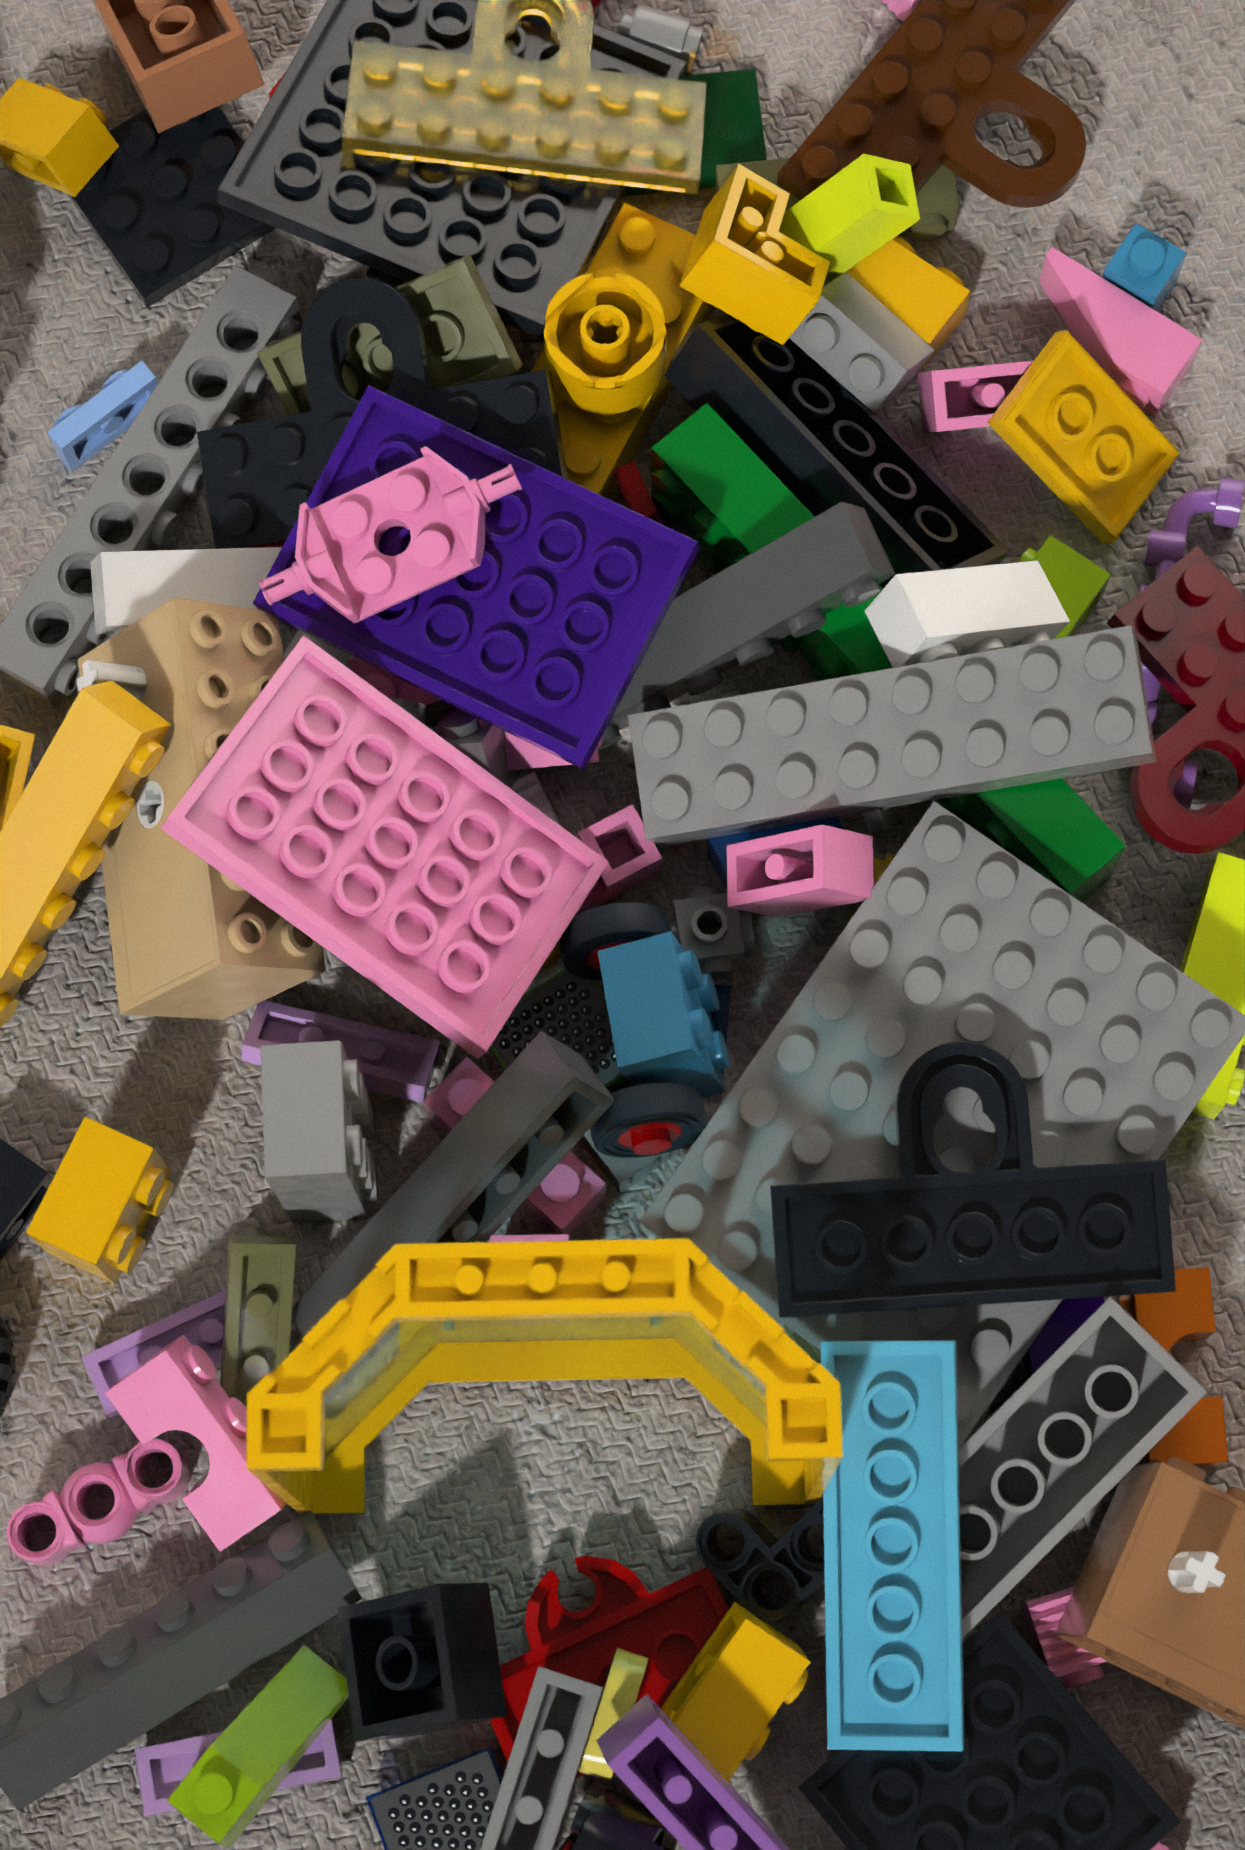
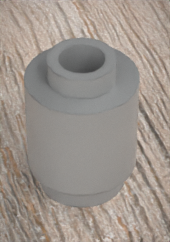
[618,4,704,74]

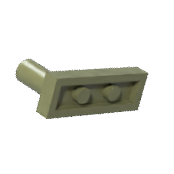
[220,1226,296,1408]

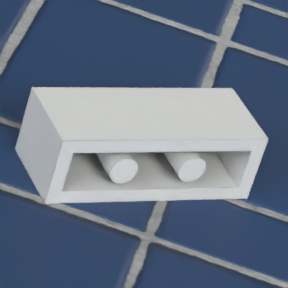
[90,547,283,636]
[865,561,1070,668]

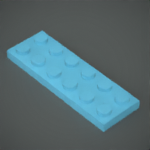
[821,1340,965,1752]

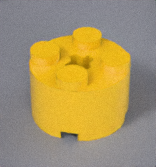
[543,273,667,419]

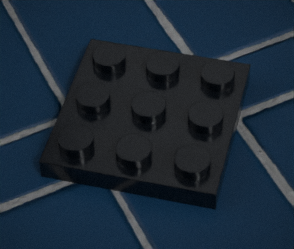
[67,106,276,308]

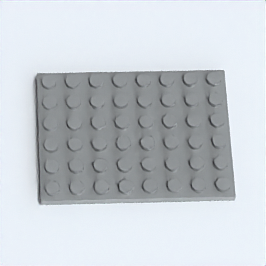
[639,801,1245,1448]

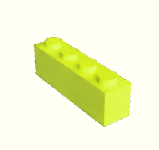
[1179,852,1245,1120]

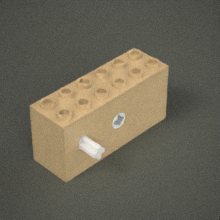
[77,597,326,1020]

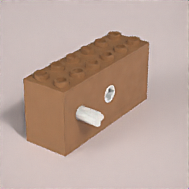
[1054,1457,1245,1730]

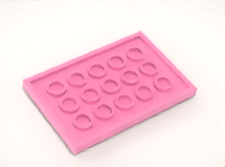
[160,635,609,1059]

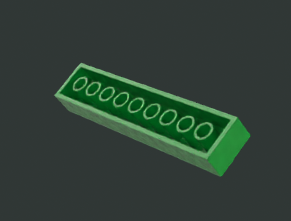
[650,403,1126,903]

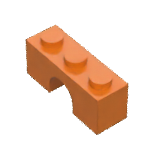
[1115,1267,1229,1469]

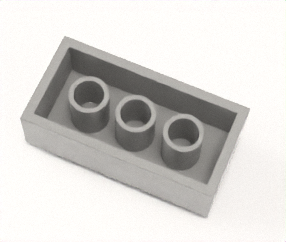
[260,1040,379,1223]

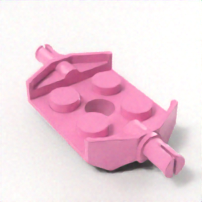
[258,446,522,624]

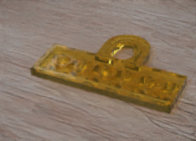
[342,0,706,194]

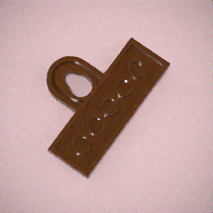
[777,0,1086,208]

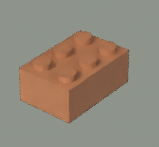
[92,0,265,133]

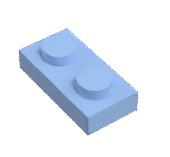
[47,360,158,472]

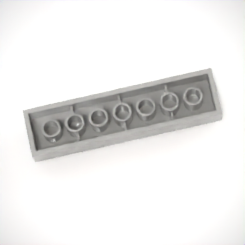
[628,625,1157,846]

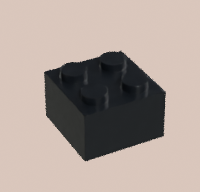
[337,1583,507,1742]

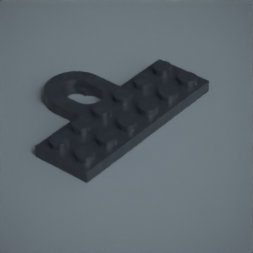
[197,278,568,549]
[770,1041,1176,1318]

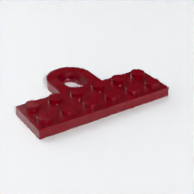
[1107,546,1245,854]

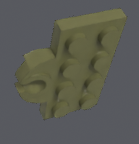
[257,254,523,415]

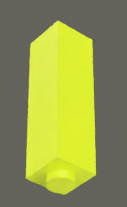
[779,154,920,286]

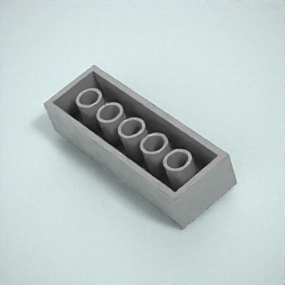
[959,1296,1207,1639]

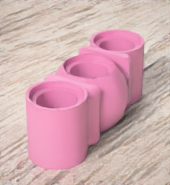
[6,1439,191,1566]

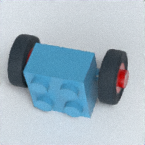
[559,902,730,1158]

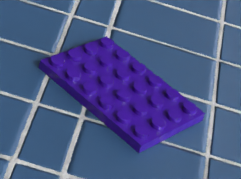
[252,385,700,770]

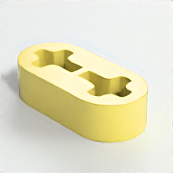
[579,1648,649,1782]

